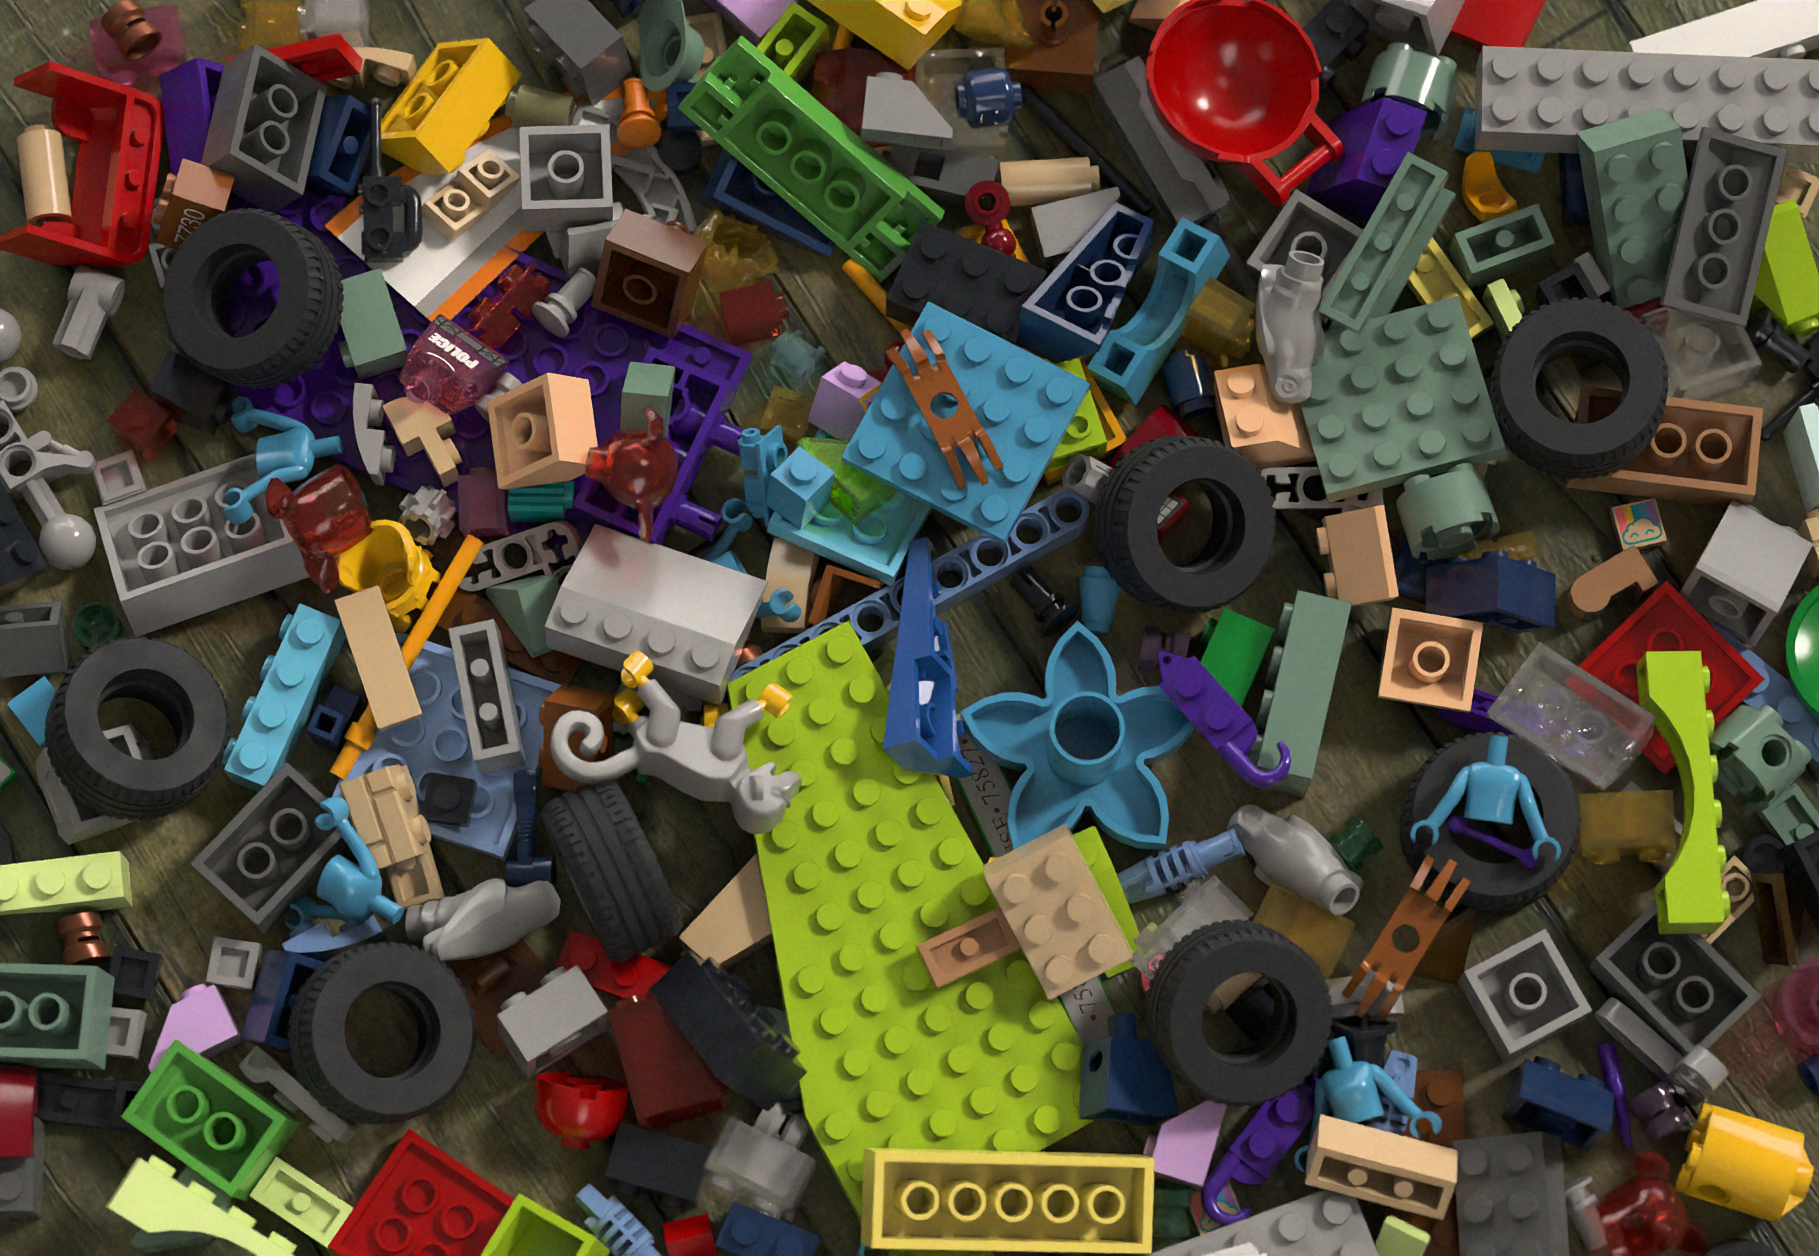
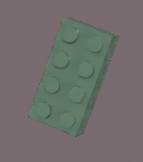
[1576,108,1688,309]
[1248,590,1352,798]
[0,963,115,1070]

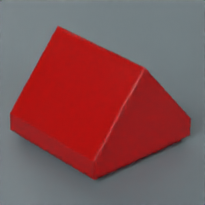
[662,1213,718,1256]

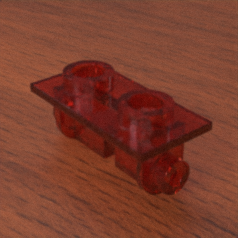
[464,263,551,351]

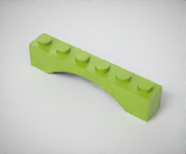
[1636,651,1730,934]

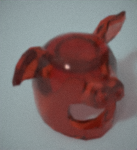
[585,406,678,543]
[264,464,375,593]
[1594,1152,1708,1256]

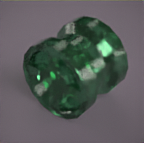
[1326,815,1383,874]

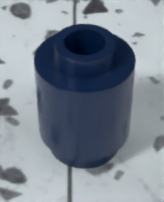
[1161,349,1216,419]

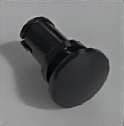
[1738,307,1810,374]
[1010,565,1079,637]

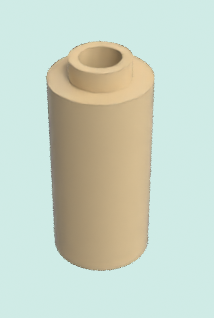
[17,124,72,227]
[999,157,1100,206]

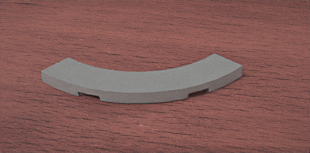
[570,101,699,318]

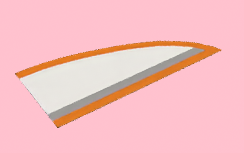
[325,85,668,330]

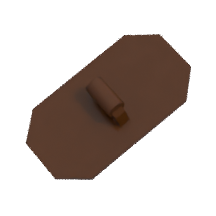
[423,938,549,1055]

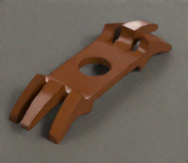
[886,329,1004,490]
[1341,855,1471,1021]

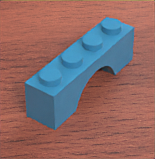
[1087,217,1230,406]

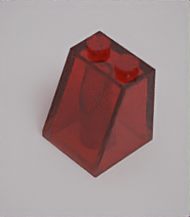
[608,995,732,1130]

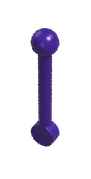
[1447,815,1539,868]

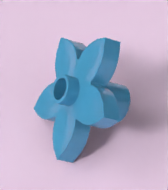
[960,621,1194,851]

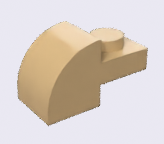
[382,397,462,487]

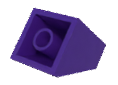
[1305,97,1427,221]

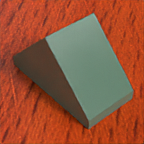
[619,362,676,456]
[485,574,560,658]

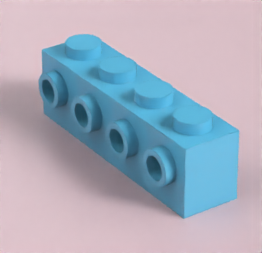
[222,603,346,792]

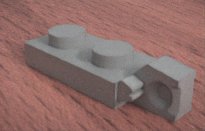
[239,1045,357,1144]

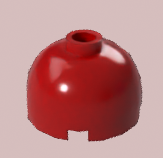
[534,1072,629,1149]

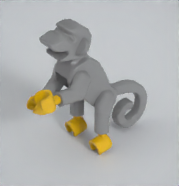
[550,651,802,834]

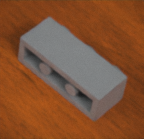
[449,619,527,774]

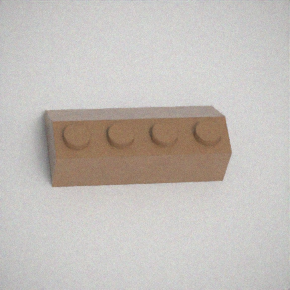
[1566,386,1763,508]

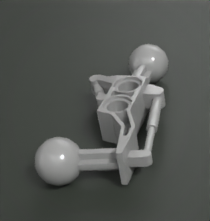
[0,309,97,571]

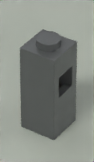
[882,144,1000,211]

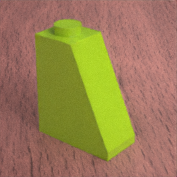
[1750,199,1819,338]

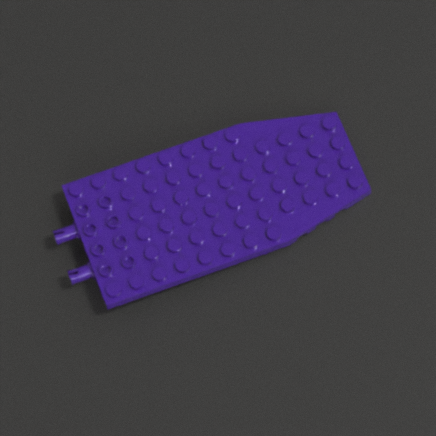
[167,193,753,565]

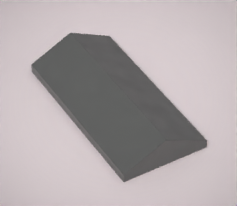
[1660,127,1787,327]

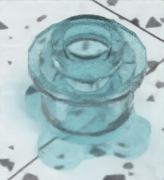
[769,330,827,389]

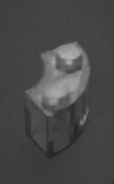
[1129,875,1254,981]

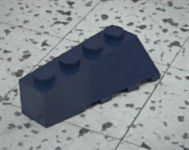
[1017,202,1154,364]

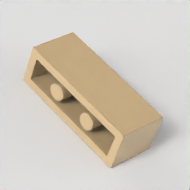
[1305,1114,1457,1220]

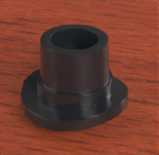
[1331,1013,1397,1068]

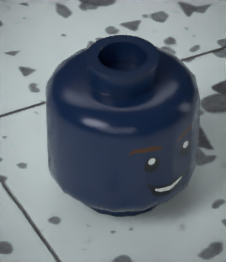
[955,68,1022,129]

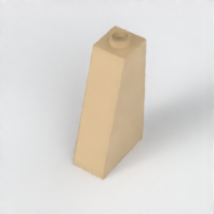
[679,854,773,970]

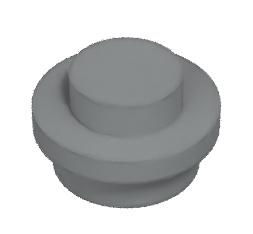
[0,366,38,411]

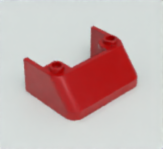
[0,61,165,267]

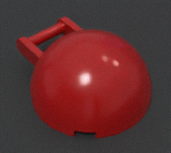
[1145,0,1345,207]

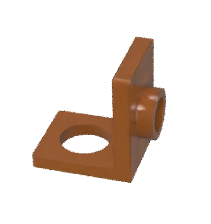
[808,565,888,626]

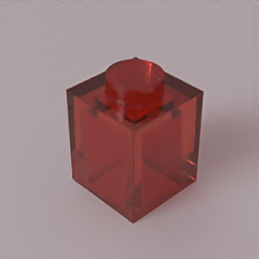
[719,279,789,346]
[106,387,179,463]

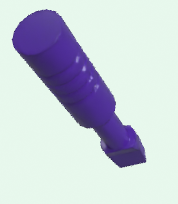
[1597,1042,1634,1148]

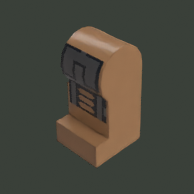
[1566,544,1659,621]

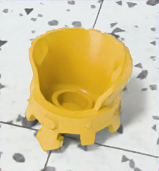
[334,520,441,634]

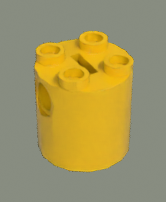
[1675,1102,1814,1223]

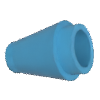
[1078,566,1122,634]

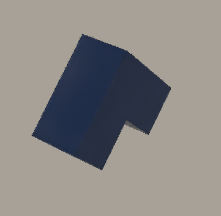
[307,685,363,754]

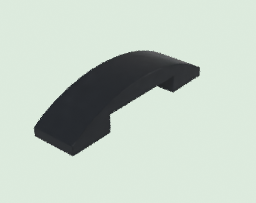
[0,1064,144,1133]

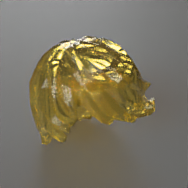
[693,207,778,292]

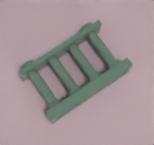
[1318,152,1456,335]

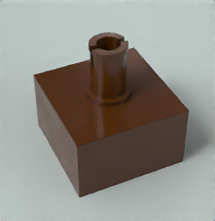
[1004,0,1099,94]
[591,209,709,339]

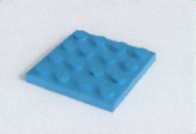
[841,301,1090,545]

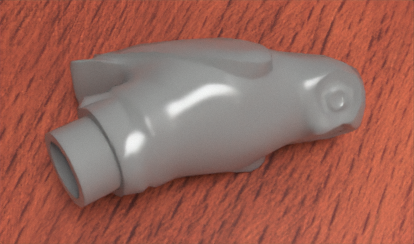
[1255,251,1325,404]
[1227,804,1364,915]
[405,878,561,961]

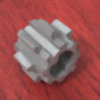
[398,486,456,545]

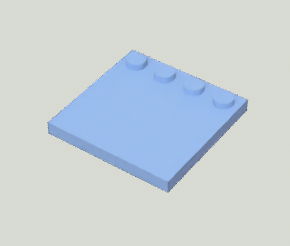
[332,631,562,861]

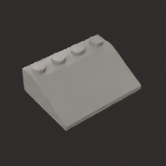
[94,453,310,637]
[544,524,768,706]

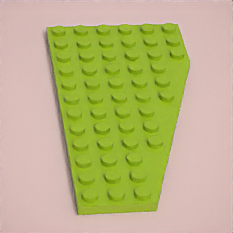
[726,620,1094,1223]

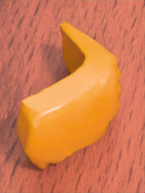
[1461,150,1518,223]

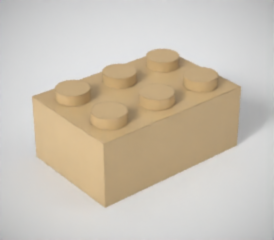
[983,823,1133,1000]

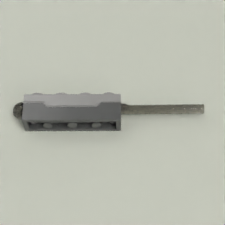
[1091,52,1258,315]

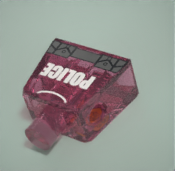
[399,314,510,415]

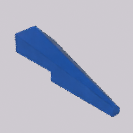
[883,537,973,778]

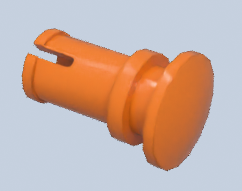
[617,78,661,149]

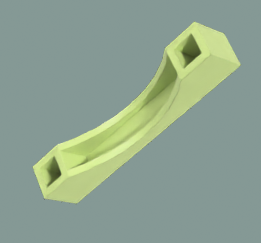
[0,851,132,915]
[106,1155,297,1256]

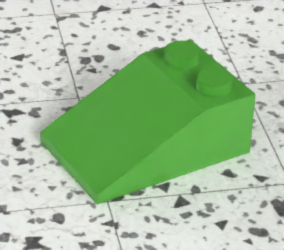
[121,1039,301,1201]

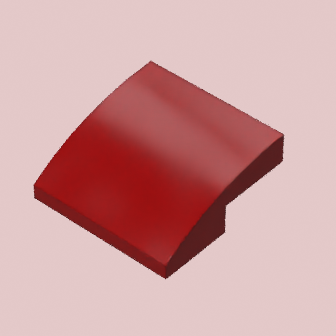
[1448,0,1546,53]

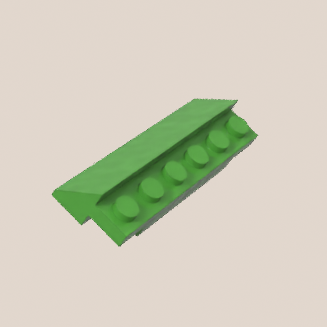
[678,35,945,283]

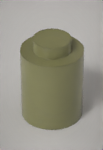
[505,84,575,129]

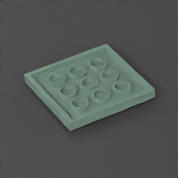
[1299,296,1506,503]

